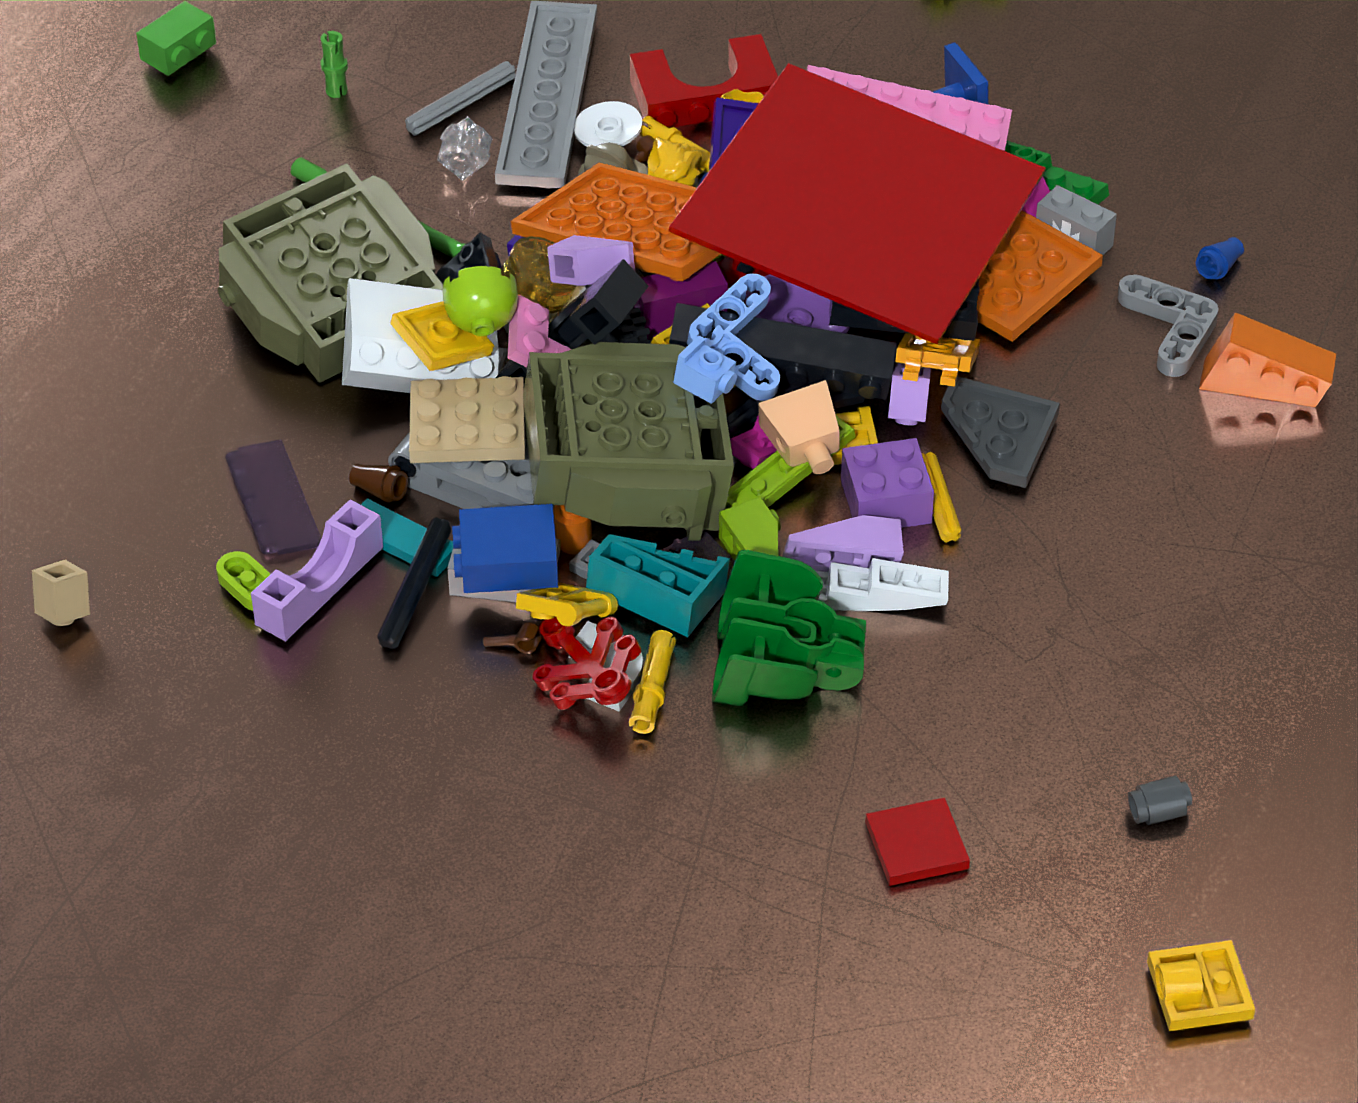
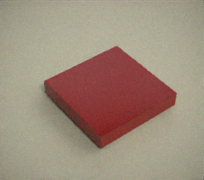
[865,797,970,886]

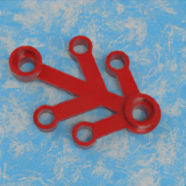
[532,616,641,710]

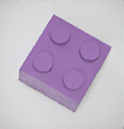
[841,438,934,528]

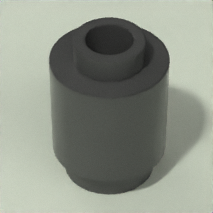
[1128,775,1192,825]

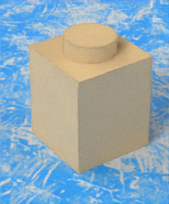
[32,560,90,626]

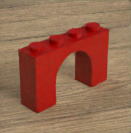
[630,34,778,129]

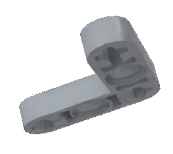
[1117,274,1219,377]

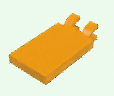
[895,333,980,387]

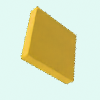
[390,301,494,371]

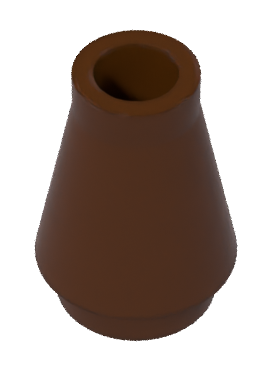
[349,463,408,502]

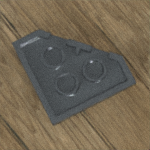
[941,376,1060,488]

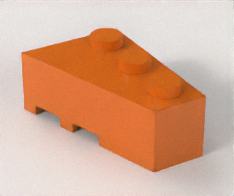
[1199,312,1336,407]

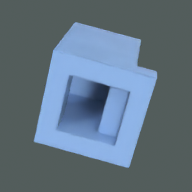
[673,336,737,404]

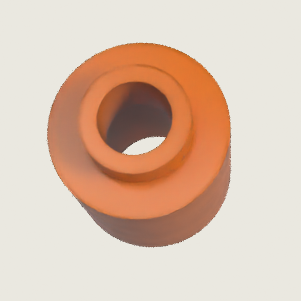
[553,505,592,554]

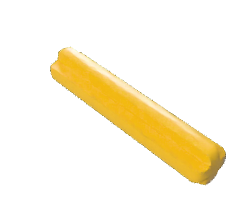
[922,452,961,543]

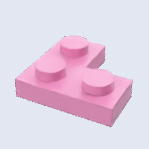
[507,295,572,368]

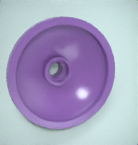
[745,275,850,334]

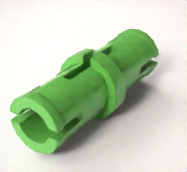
[320,31,348,98]

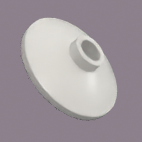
[574,101,642,146]

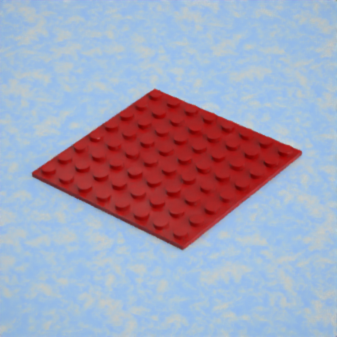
[668,63,1046,344]

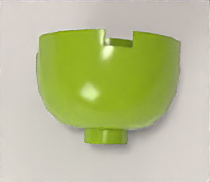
[442,266,518,336]

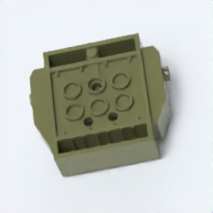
[218,163,443,383]
[523,342,734,541]

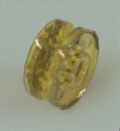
[501,236,579,314]

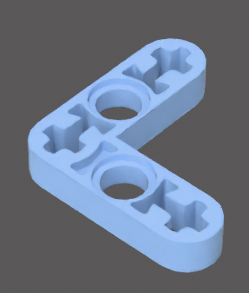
[687,273,780,401]

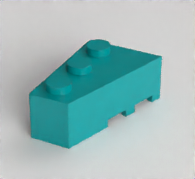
[586,534,730,637]

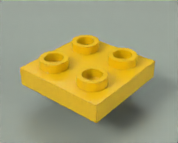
[1147,940,1255,1031]

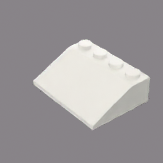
[342,278,499,393]

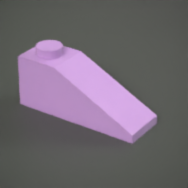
[888,346,931,425]
[782,515,904,572]

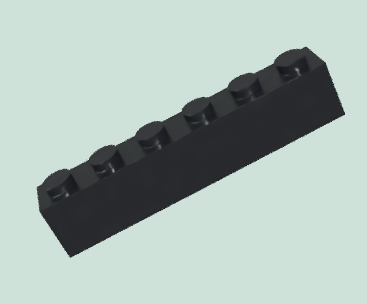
[669,303,897,400]

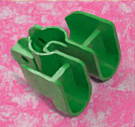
[712,550,866,706]

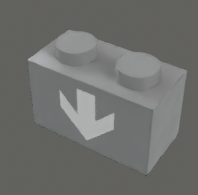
[1036,185,1117,255]

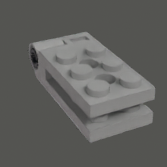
[388,432,555,509]

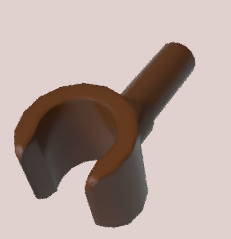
[633,135,654,163]
[483,623,541,654]

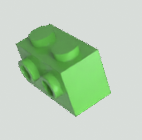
[136,1,216,76]

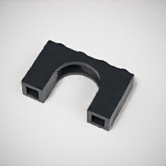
[496,259,649,385]

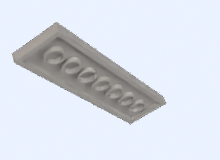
[495,1,597,188]

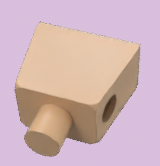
[758,380,840,474]

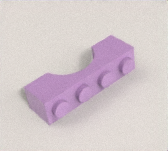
[251,500,383,641]

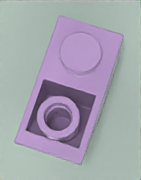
[547,235,635,286]

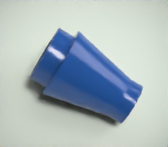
[1196,237,1244,279]

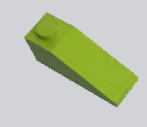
[719,497,781,561]

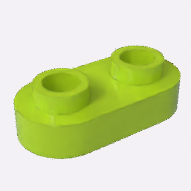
[216,551,270,611]

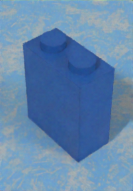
[452,504,558,593]

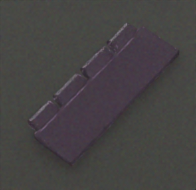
[225,439,322,555]

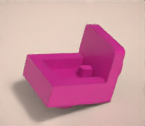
[730,415,777,469]

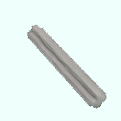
[405,61,516,135]

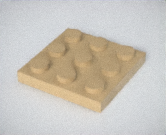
[409,376,525,463]

